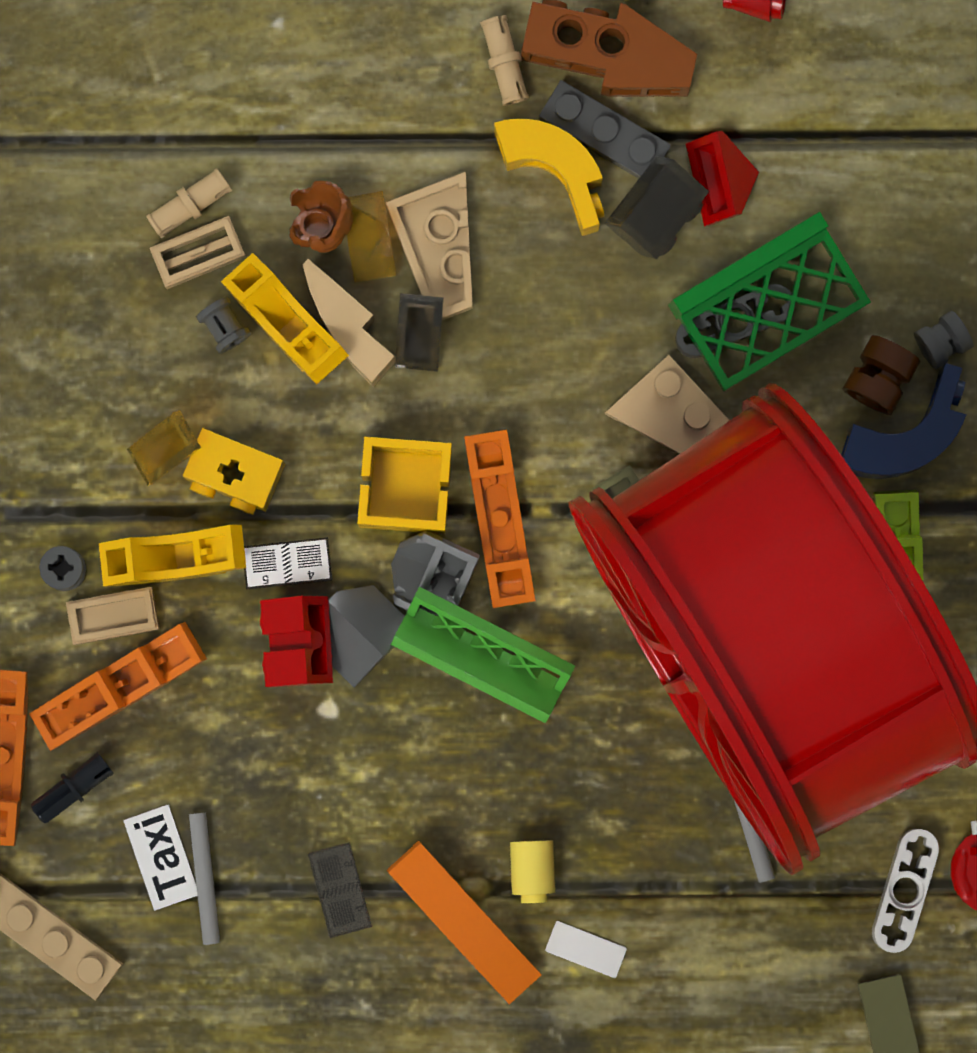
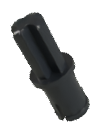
[31,752,114,823]

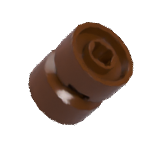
[842,335,921,415]

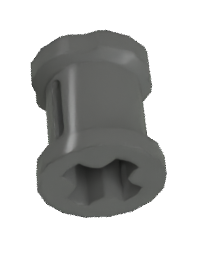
[196,297,251,354]

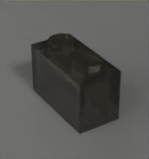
[605,156,709,259]

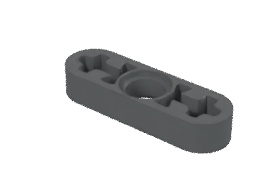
[675,284,792,358]

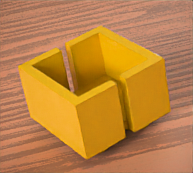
[357,437,452,534]

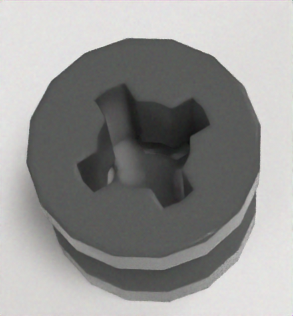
[39,546,87,591]

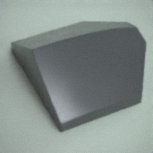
[391,531,480,616]
[328,585,405,688]

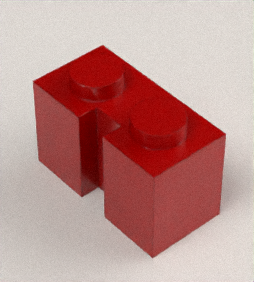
[260,596,333,687]

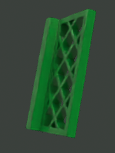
[668,212,871,392]

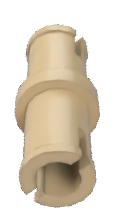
[480,15,529,106]
[146,168,233,239]

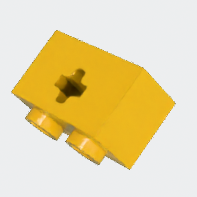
[183,428,286,515]

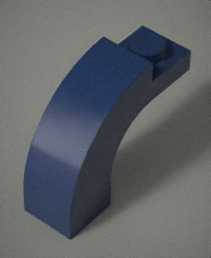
[841,363,966,479]

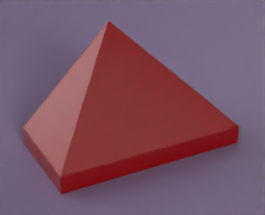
[686,131,759,226]

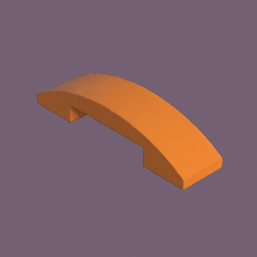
[464,430,536,608]
[0,669,28,846]

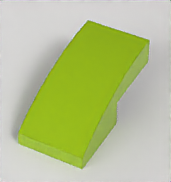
[873,490,924,580]

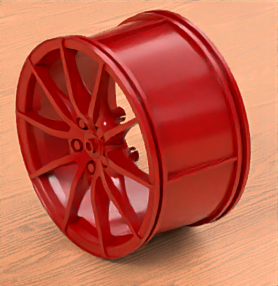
[568,383,977,875]

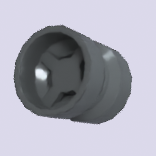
[914,310,974,369]

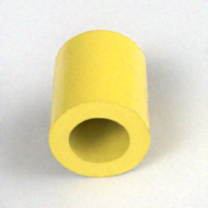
[510,840,555,903]

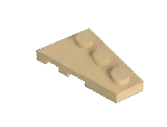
[385,172,473,324]
[605,355,730,455]

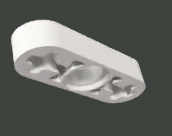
[872,829,939,953]

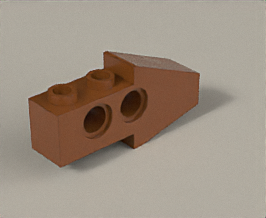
[521,0,697,97]

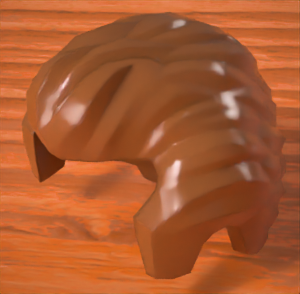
[289,181,353,253]

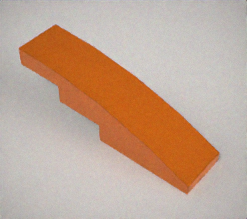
[29,622,207,751]
[387,841,541,1005]

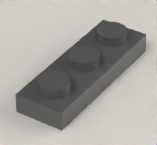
[539,80,671,184]

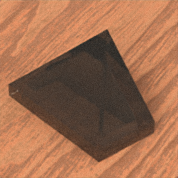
[395,293,444,372]

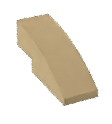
[303,259,396,387]

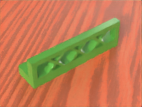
[390,587,575,723]

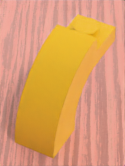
[494,119,605,236]
[221,253,349,385]
[99,525,247,586]

